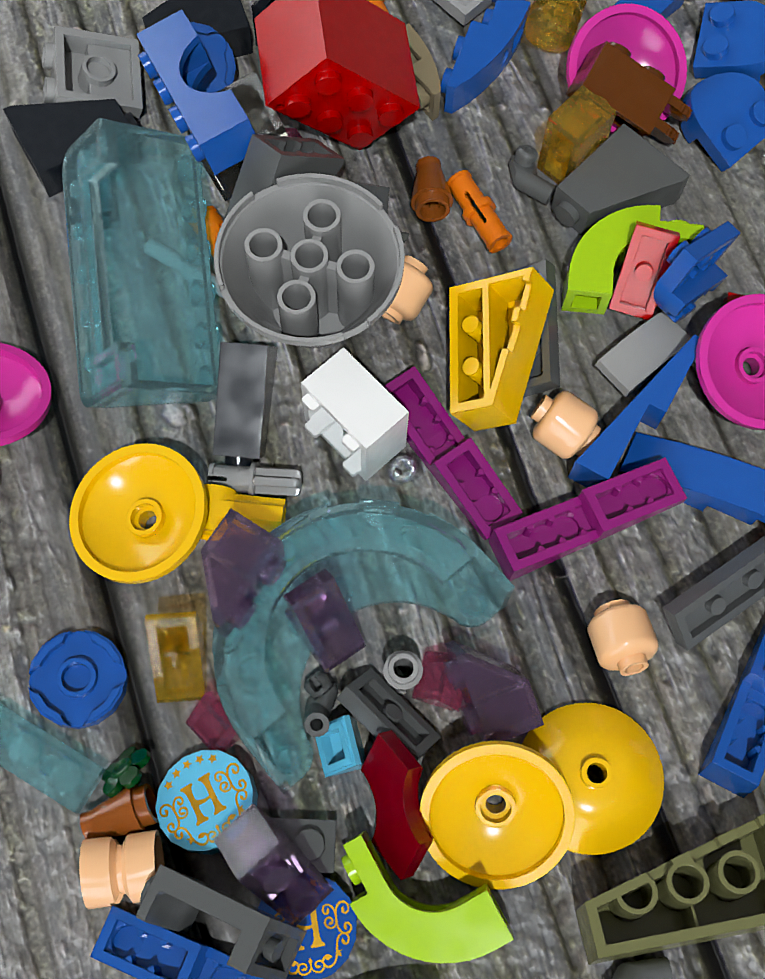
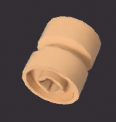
[79,830,165,910]

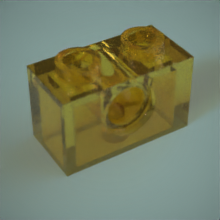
[537,85,617,185]

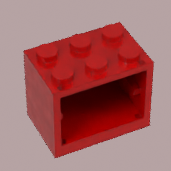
[254,0,420,150]

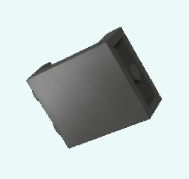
[136,864,307,979]

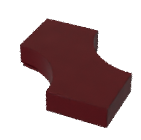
[361,730,434,880]

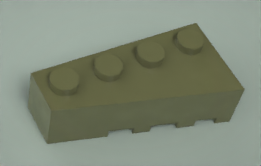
[576,813,765,965]

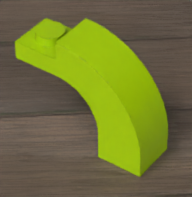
[561,205,704,315]
[341,830,514,964]

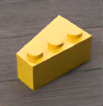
[449,267,554,431]

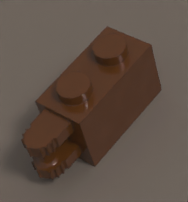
[566,41,692,145]

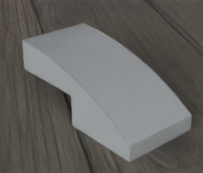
[595,311,691,397]

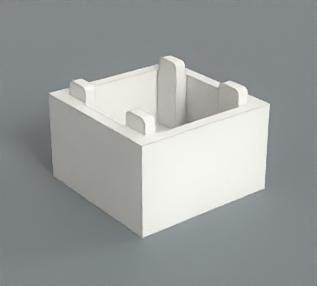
[301,347,409,481]

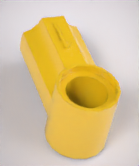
[200,484,287,542]

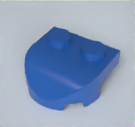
[693,0,765,82]
[681,72,765,172]
[654,221,741,323]

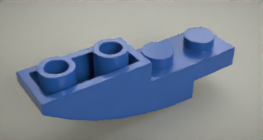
[440,0,531,114]

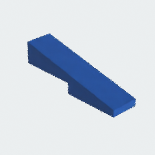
[568,334,699,488]
[698,623,765,798]
[90,906,263,979]

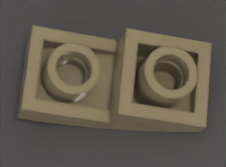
[406,23,441,121]

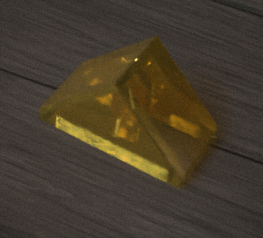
[145,611,207,703]

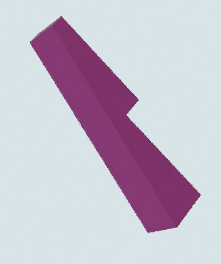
[383,366,523,540]
[488,457,687,582]

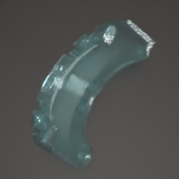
[212,499,515,794]

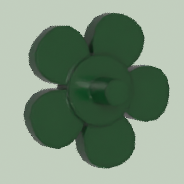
[102,746,151,798]

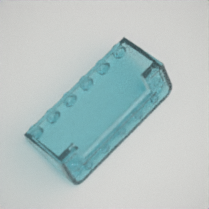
[62,118,219,408]

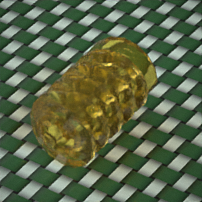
[524,0,587,53]

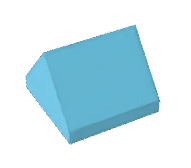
[315,715,366,778]

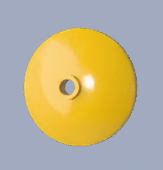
[69,443,208,584]
[522,703,664,855]
[419,741,575,890]

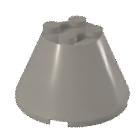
[214,173,405,348]

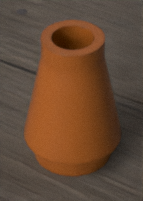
[411,156,453,222]
[80,783,159,839]

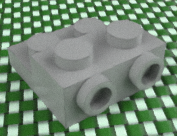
[42,26,143,119]

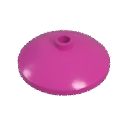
[566,3,687,134]
[695,294,765,430]
[0,343,52,446]

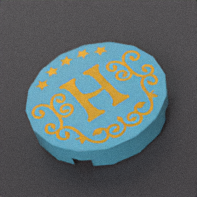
[155,750,258,855]

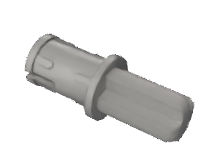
[207,462,302,497]

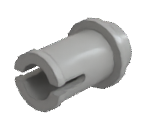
[383,650,423,694]

